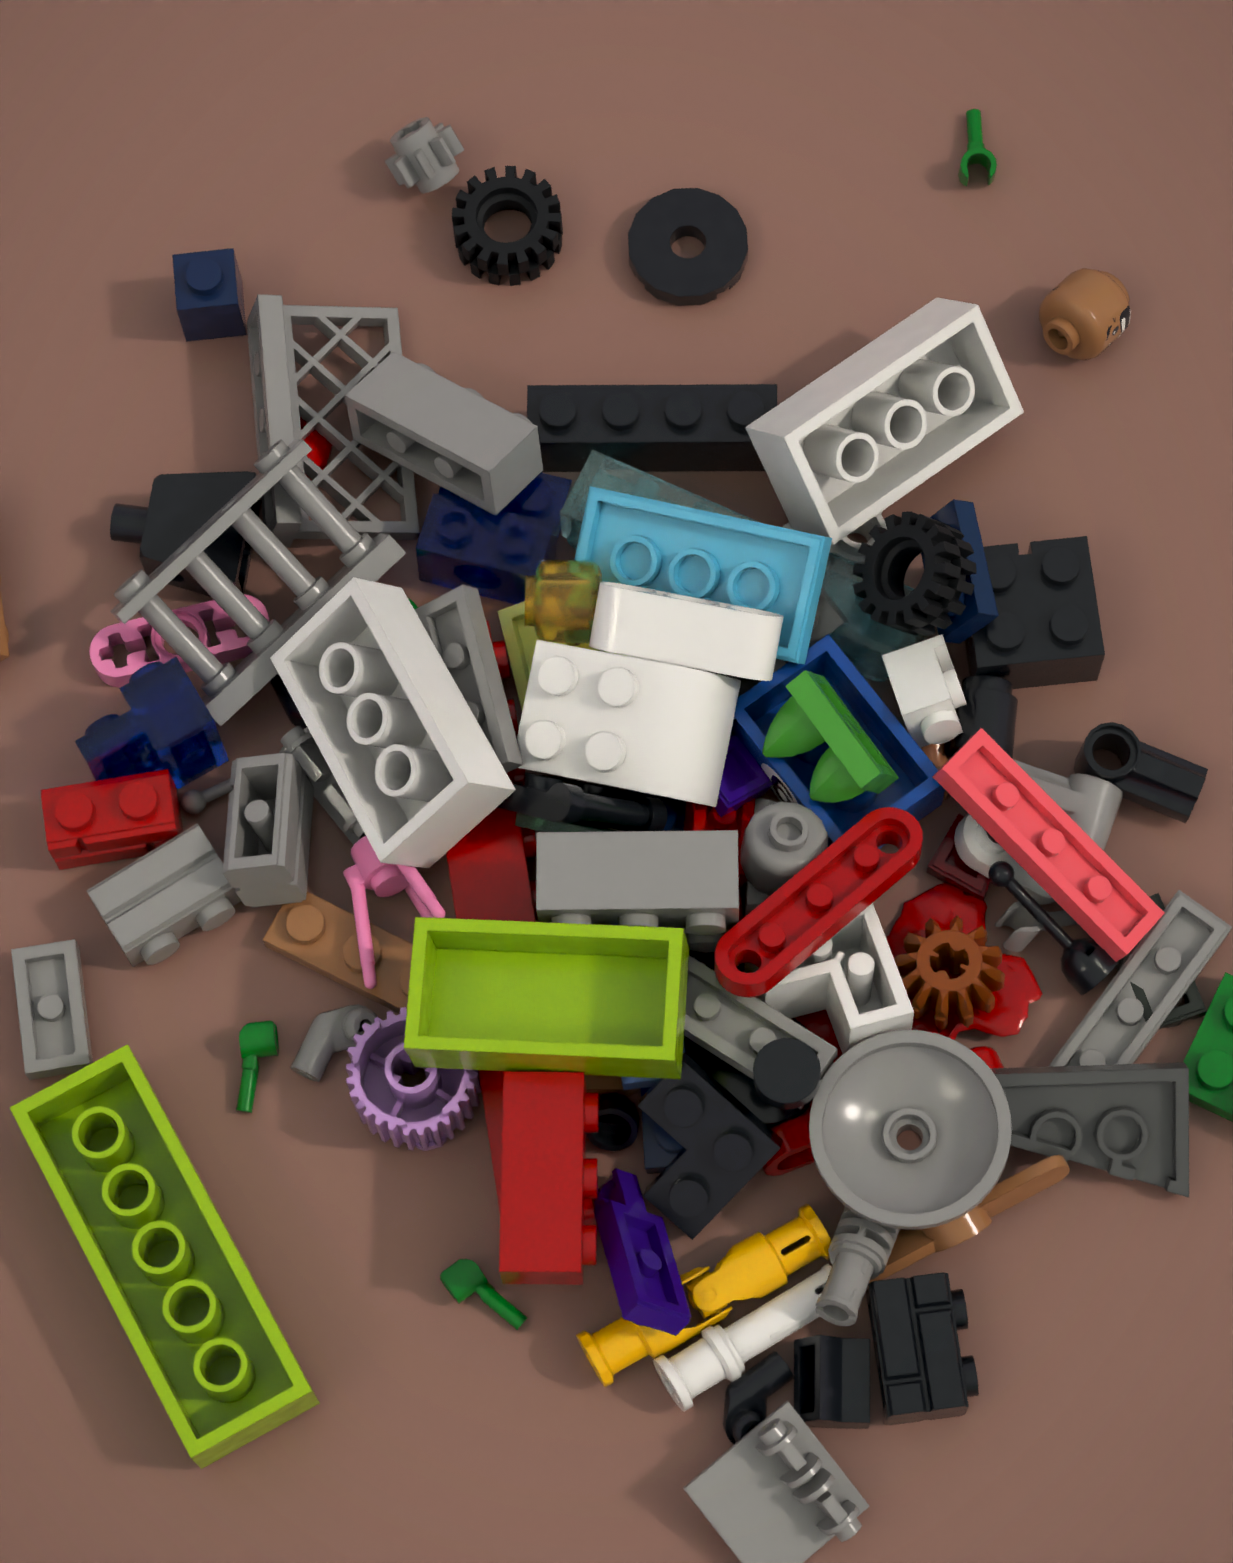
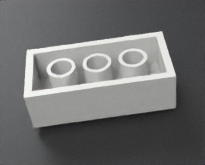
[745,297,1024,545]
[270,577,516,868]

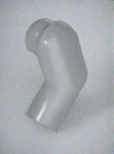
[290,1004,377,1082]

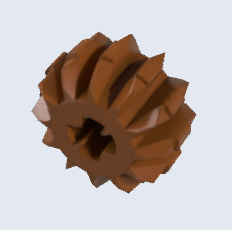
[894,915,1005,1030]

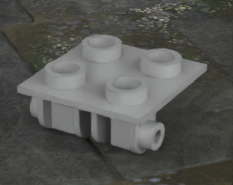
[683,1401,869,1563]

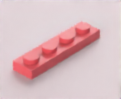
[932,728,1165,962]

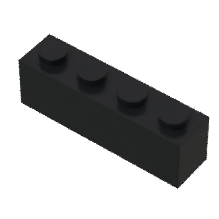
[527,384,777,472]

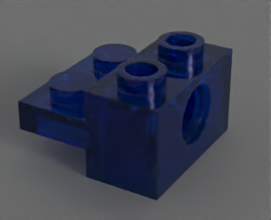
[416,472,572,604]
[75,657,229,790]

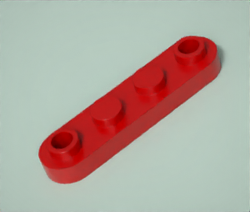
[714,807,923,997]

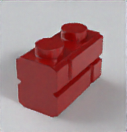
[41,769,184,870]

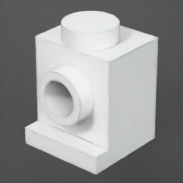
[882,634,967,748]

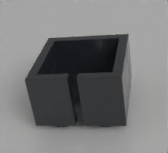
[965,536,1105,689]

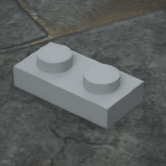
[11,939,93,1080]

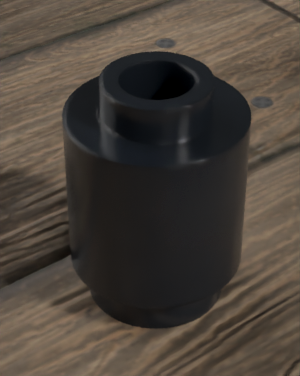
[949,675,1018,759]

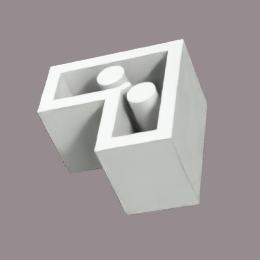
[744,903,914,1054]

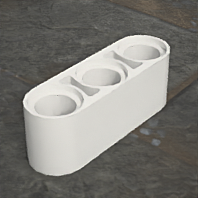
[589,582,784,681]

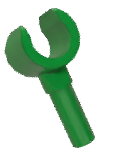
[958,109,997,186]
[236,1021,279,1113]
[440,1259,528,1330]

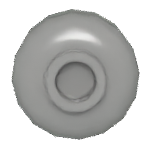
[740,802,828,896]

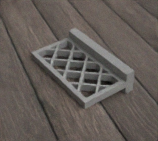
[247,294,419,547]

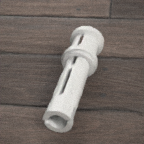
[653,1264,832,1412]

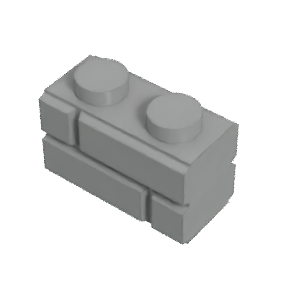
[223,752,314,907]
[86,824,241,967]

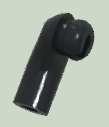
[723,1351,794,1444]

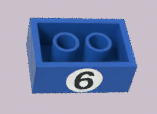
[730,634,945,849]

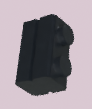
[866,1272,979,1425]

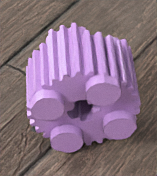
[346,1007,481,1151]

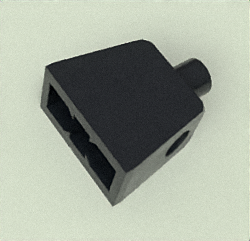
[110,471,261,597]

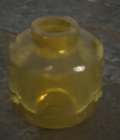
[524,559,603,644]

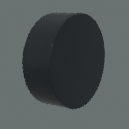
[753,1038,821,1109]

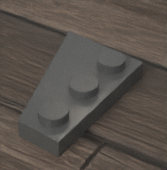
[991,1062,1189,1197]

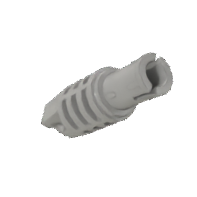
[815,1206,900,1326]

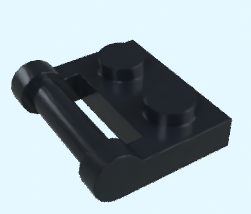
[497,773,668,831]

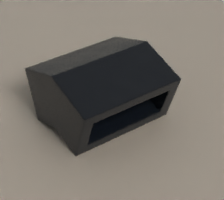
[794,1335,870,1429]

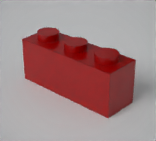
[499,1071,599,1285]

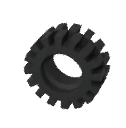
[452,166,563,286]
[853,512,976,636]

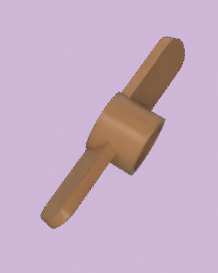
[869,1155,1070,1283]

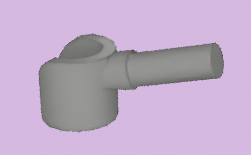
[995,901,1077,952]

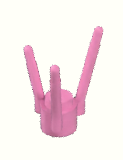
[343,836,446,989]

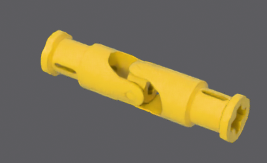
[576,1204,832,1388]

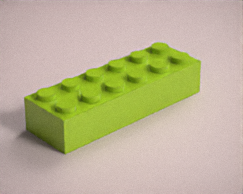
[9,1044,320,1469]

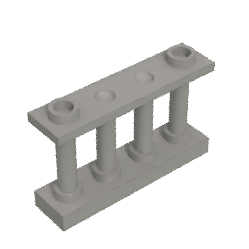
[110,439,406,726]

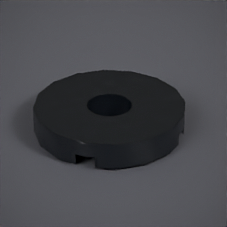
[628,188,748,306]

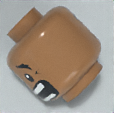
[1039,268,1131,361]

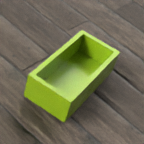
[404,917,689,1079]

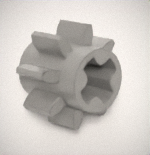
[385,117,464,193]

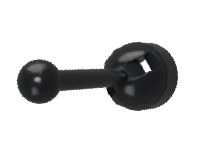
[988,861,1119,995]

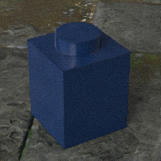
[172,248,247,342]

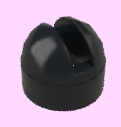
[586,1092,639,1151]

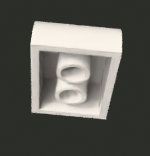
[517,640,741,807]

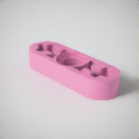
[89,594,270,688]

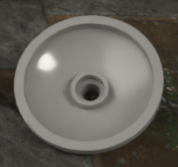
[809,1030,1012,1230]

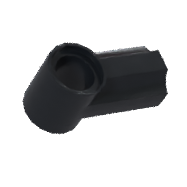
[1074,722,1208,823]

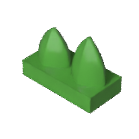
[762,670,899,803]

